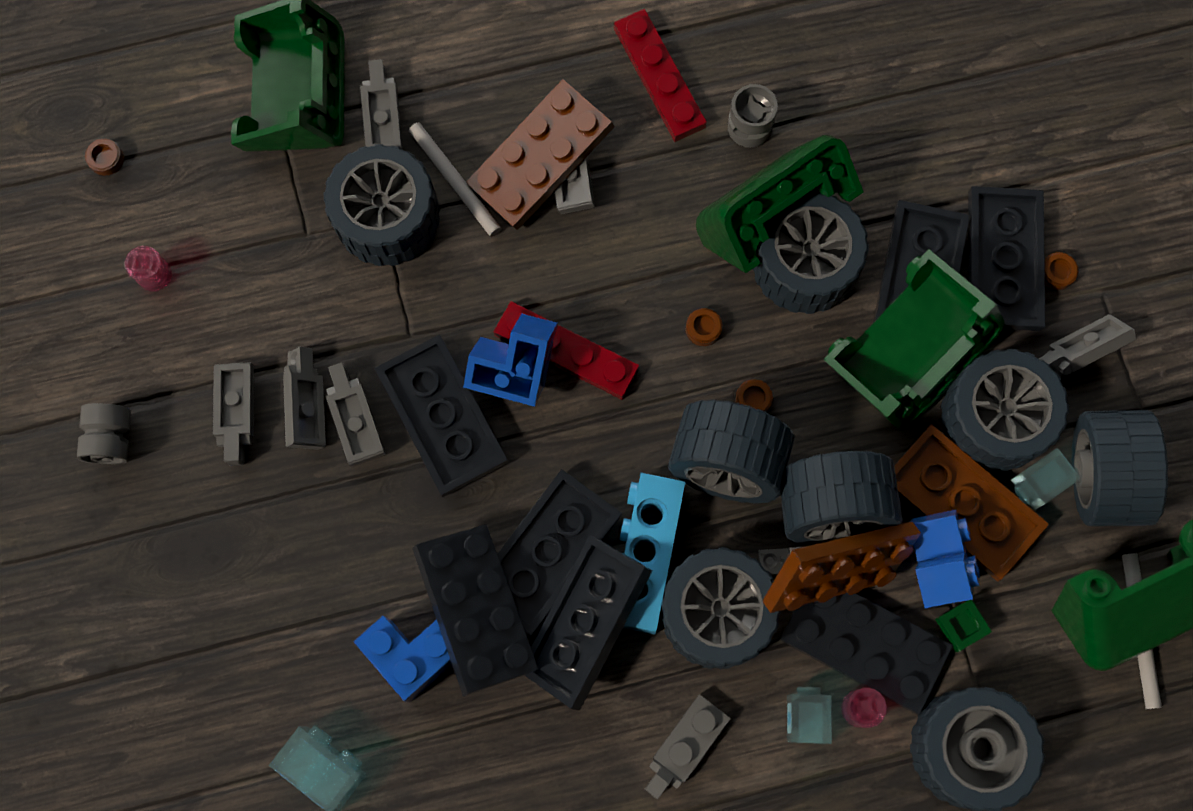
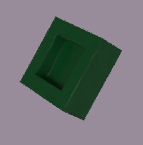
[935,600,992,652]

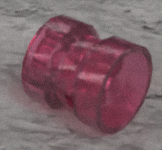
[125,246,172,291]
[841,688,887,728]

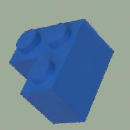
[463,314,557,407]
[910,509,980,608]
[354,615,452,702]

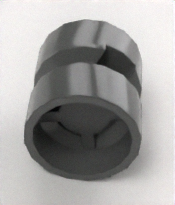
[728,84,778,148]
[76,403,131,464]

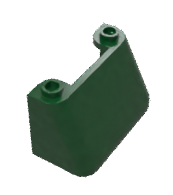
[231,0,345,152]
[696,135,864,273]
[824,249,1005,431]
[1051,519,1193,671]

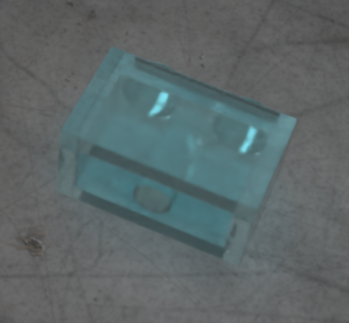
[269,725,367,811]

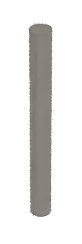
[409,122,502,237]
[1122,553,1162,709]

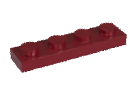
[614,8,707,142]
[493,301,639,400]

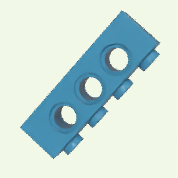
[620,473,685,635]

